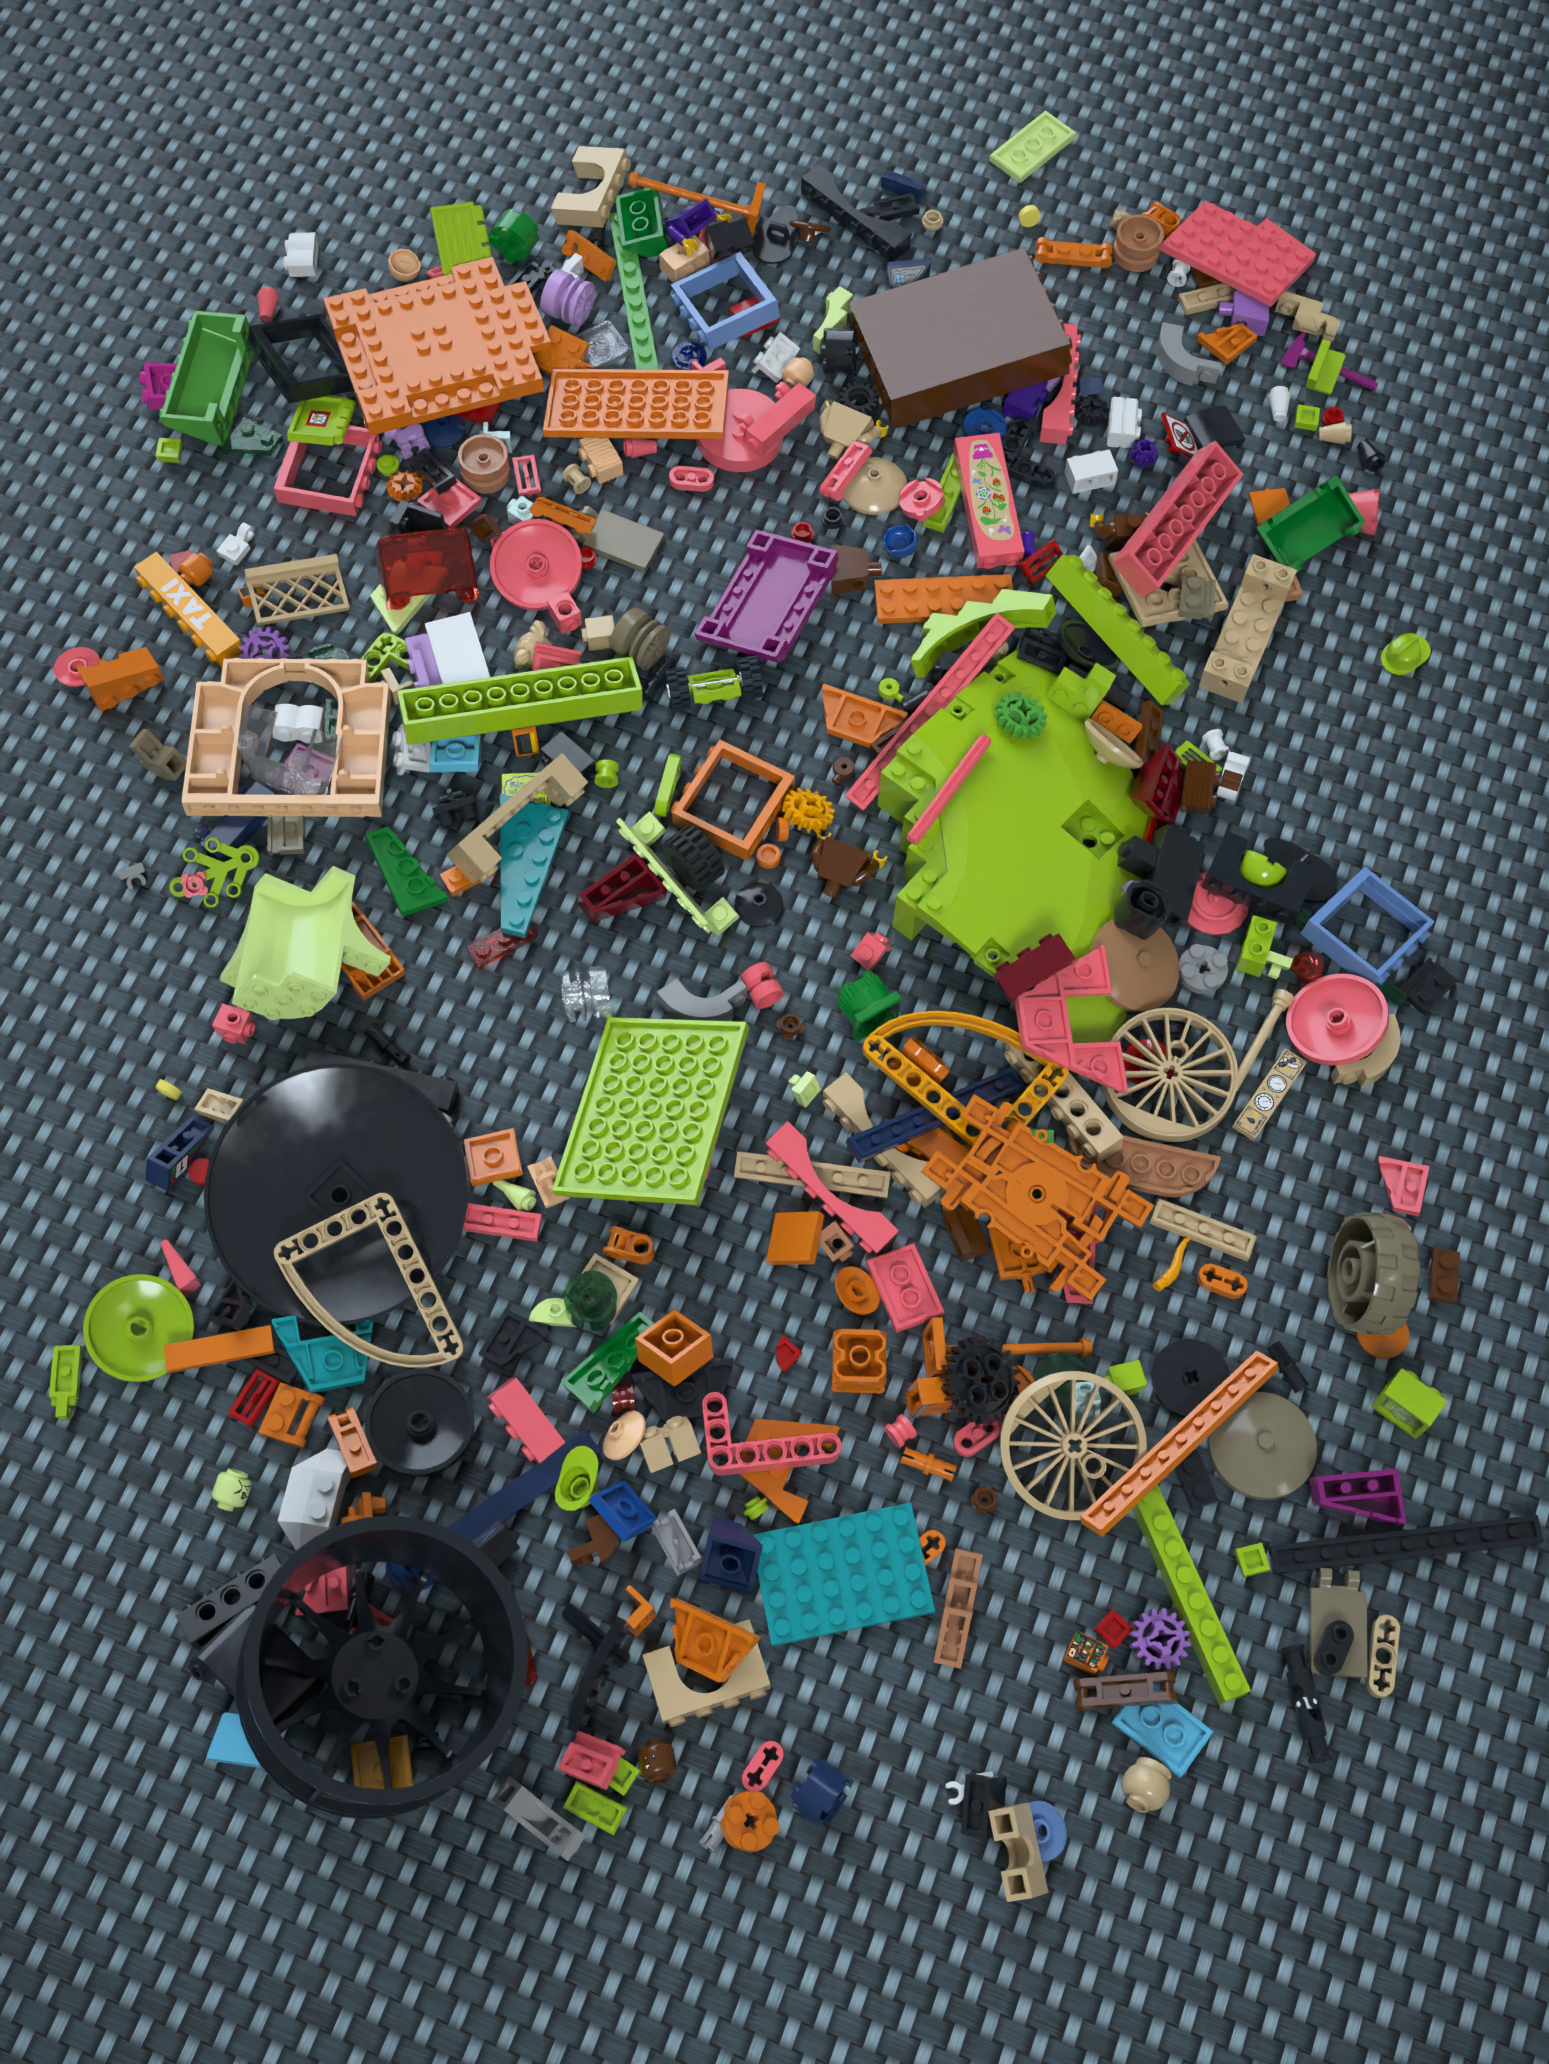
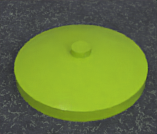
[83,1274,194,1382]

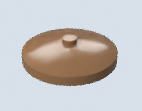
[1090,919,1179,1013]

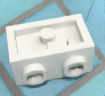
[751,332,801,383]
[392,724,431,775]

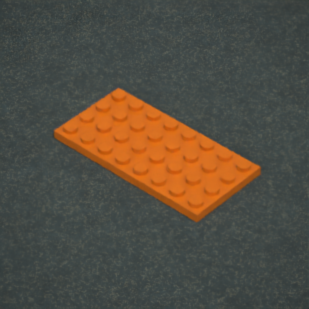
[543,369,729,439]

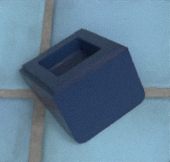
[1076,376,1102,395]

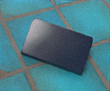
[881,170,928,201]

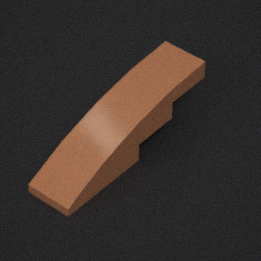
[933,1548,983,1669]

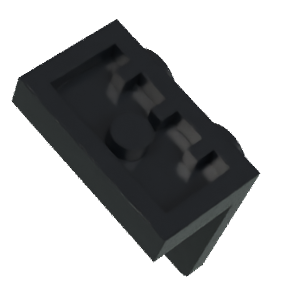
[389,500,448,551]

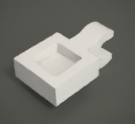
[217,523,254,565]

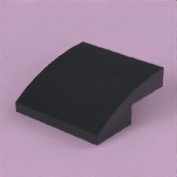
[1184,406,1246,449]
[1017,627,1067,675]

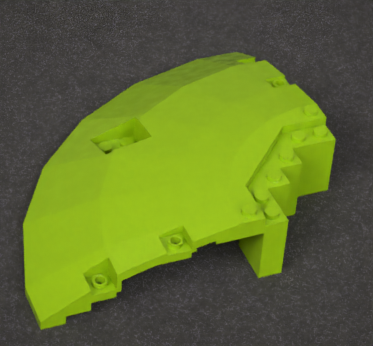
[877,649,1152,1044]

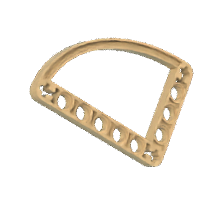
[274,1193,465,1368]

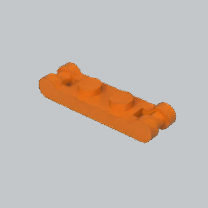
[1035,237,1113,268]

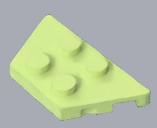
[370,563,448,636]

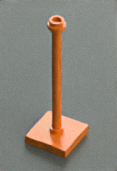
[628,171,766,238]
[922,1317,1092,1378]

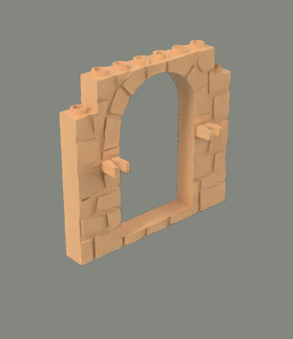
[182,658,391,817]

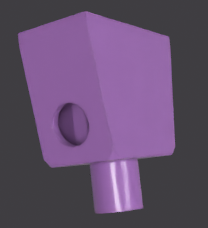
[1218,290,1269,336]

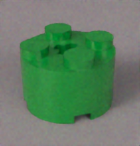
[489,209,540,264]

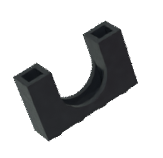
[1201,831,1318,926]

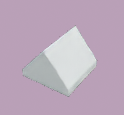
[1079,545,1097,573]

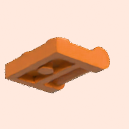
[258,1382,325,1449]

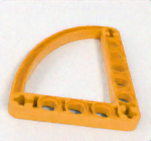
[862,1011,1069,1159]

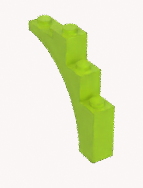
[911,589,1056,678]

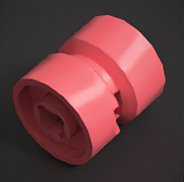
[740,962,785,1009]

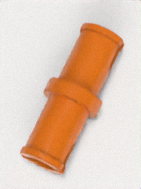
[900,1447,957,1482]

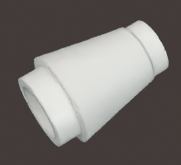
[1268,386,1291,422]

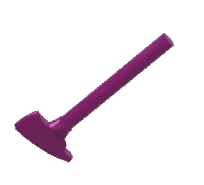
[1281,332,1379,391]

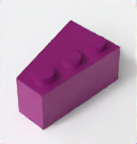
[1309,1469,1406,1525]

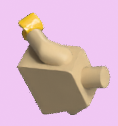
[819,400,889,460]

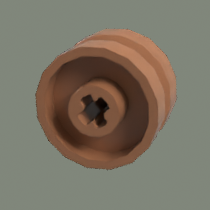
[1113,215,1164,272]
[458,434,510,494]

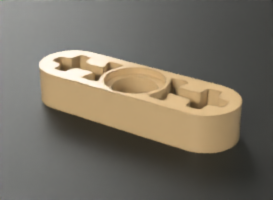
[1366,1615,1400,1698]

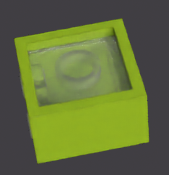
[1371,1368,1448,1439]

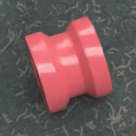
[884,1414,917,1449]

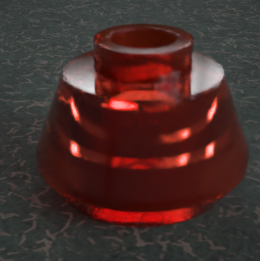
[1291,951,1324,984]

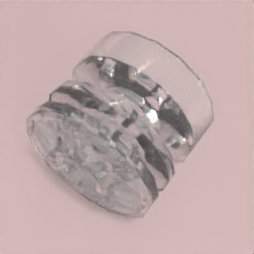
[561,965,612,1023]

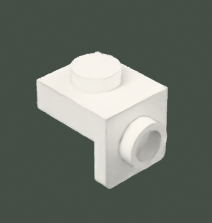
[560,253,584,279]

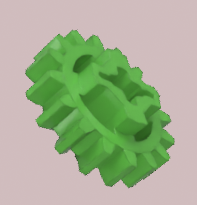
[994,692,1047,740]

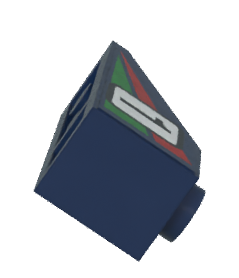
[145,1115,214,1191]

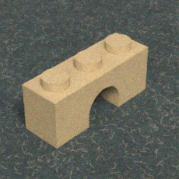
[988,1802,1049,1902]

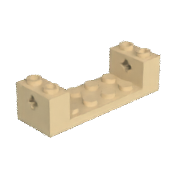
[1199,554,1297,703]
[447,753,588,884]

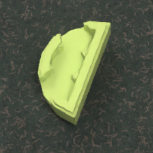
[529,1298,582,1328]

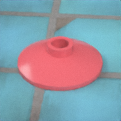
[54,647,100,687]

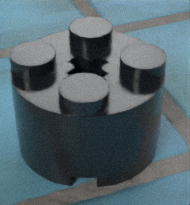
[821,328,858,374]
[1114,880,1172,940]

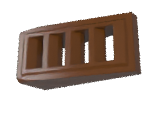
[468,514,503,543]
[1096,551,1123,600]

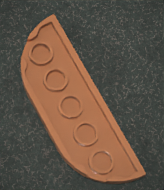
[1068,1131,1221,1197]

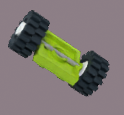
[665,655,763,712]

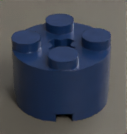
[790,1758,854,1830]

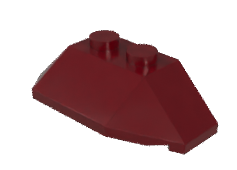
[1130,743,1183,825]

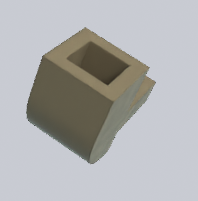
[129,729,187,781]

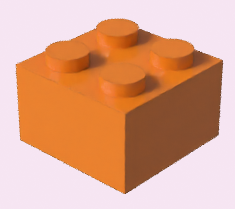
[635,1309,714,1387]

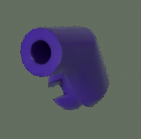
[1021,530,1041,563]

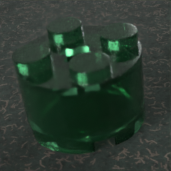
[564,1270,618,1331]

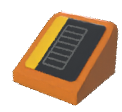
[237,586,265,609]
[512,726,540,757]

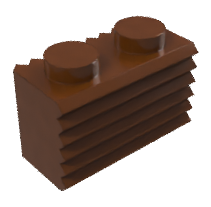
[1181,760,1221,815]

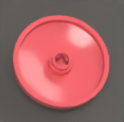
[490,519,583,611]
[1286,974,1390,1065]

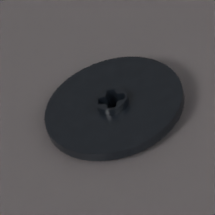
[1151,1339,1230,1417]

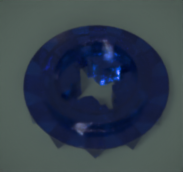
[672,342,707,370]

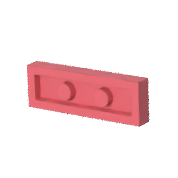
[463,1203,542,1242]

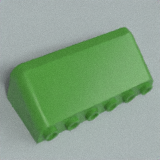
[159,311,254,446]

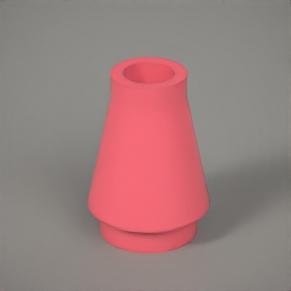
[257,287,279,323]
[623,438,657,459]

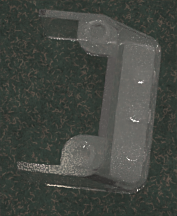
[238,705,343,795]

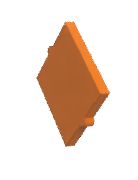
[1249,488,1290,526]

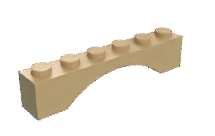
[823,1072,945,1208]

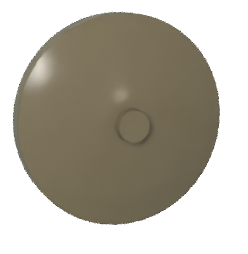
[1207,1392,1317,1500]

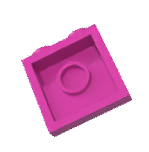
[139,362,177,410]

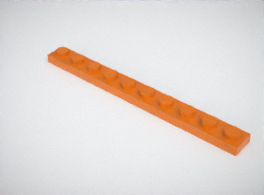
[1080,1350,1278,1537]

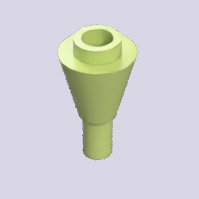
[493,1180,536,1212]

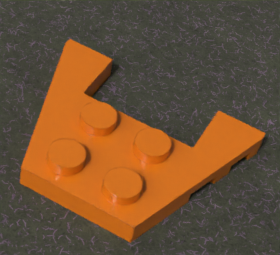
[739,1419,840,1525]

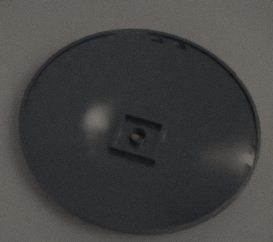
[204,1063,469,1325]

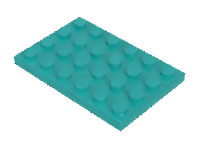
[753,1503,935,1647]

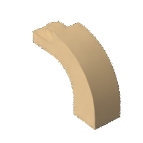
[1331,1013,1400,1087]

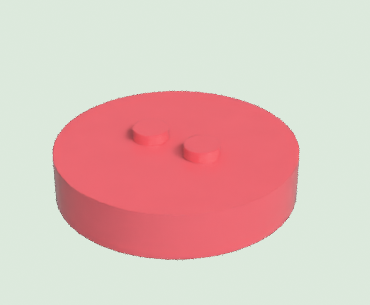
[696,389,784,472]

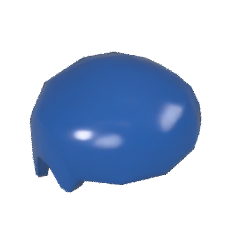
[883,524,918,558]

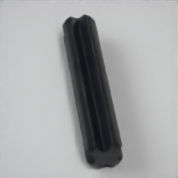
[561,1604,630,1668]

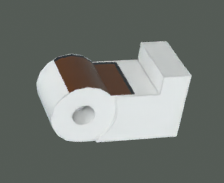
[1216,751,1250,801]

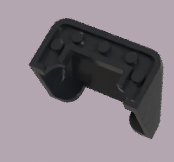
[187,1604,326,1734]

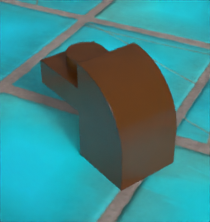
[567,1514,620,1568]

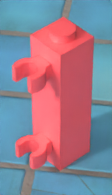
[739,382,816,456]

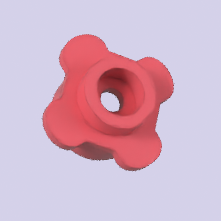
[181,872,208,898]

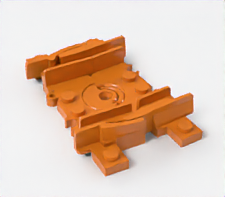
[921,1094,1154,1301]

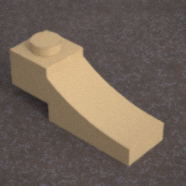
[194,1088,245,1125]

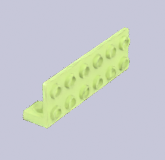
[616,811,740,936]

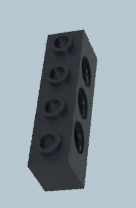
[176,1554,282,1651]

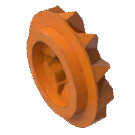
[386,469,423,502]

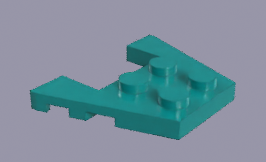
[272,1315,374,1393]

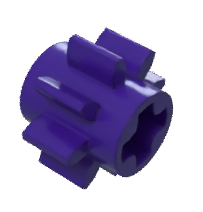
[1129,439,1159,468]

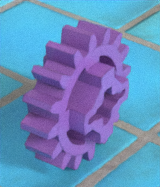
[239,627,291,659]
[1129,1608,1191,1671]

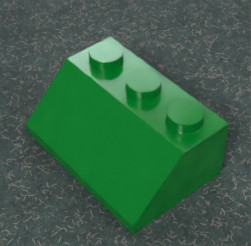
[615,188,669,258]

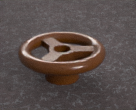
[789,220,831,242]

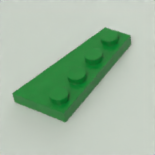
[365,827,448,917]
[561,1312,655,1414]

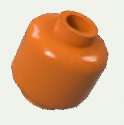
[178,552,213,587]

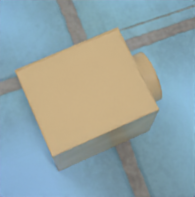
[581,615,614,651]

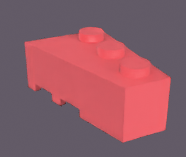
[485,1378,566,1463]

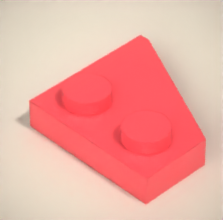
[1378,1156,1429,1217]

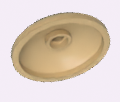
[843,457,907,515]
[1085,718,1144,769]

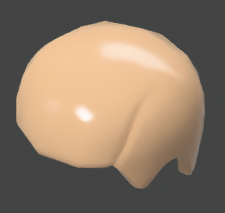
[388,249,421,282]

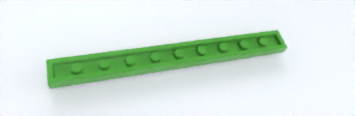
[609,212,659,370]

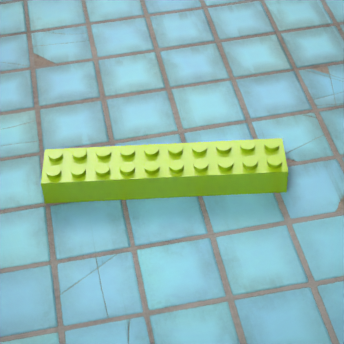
[397,657,642,745]

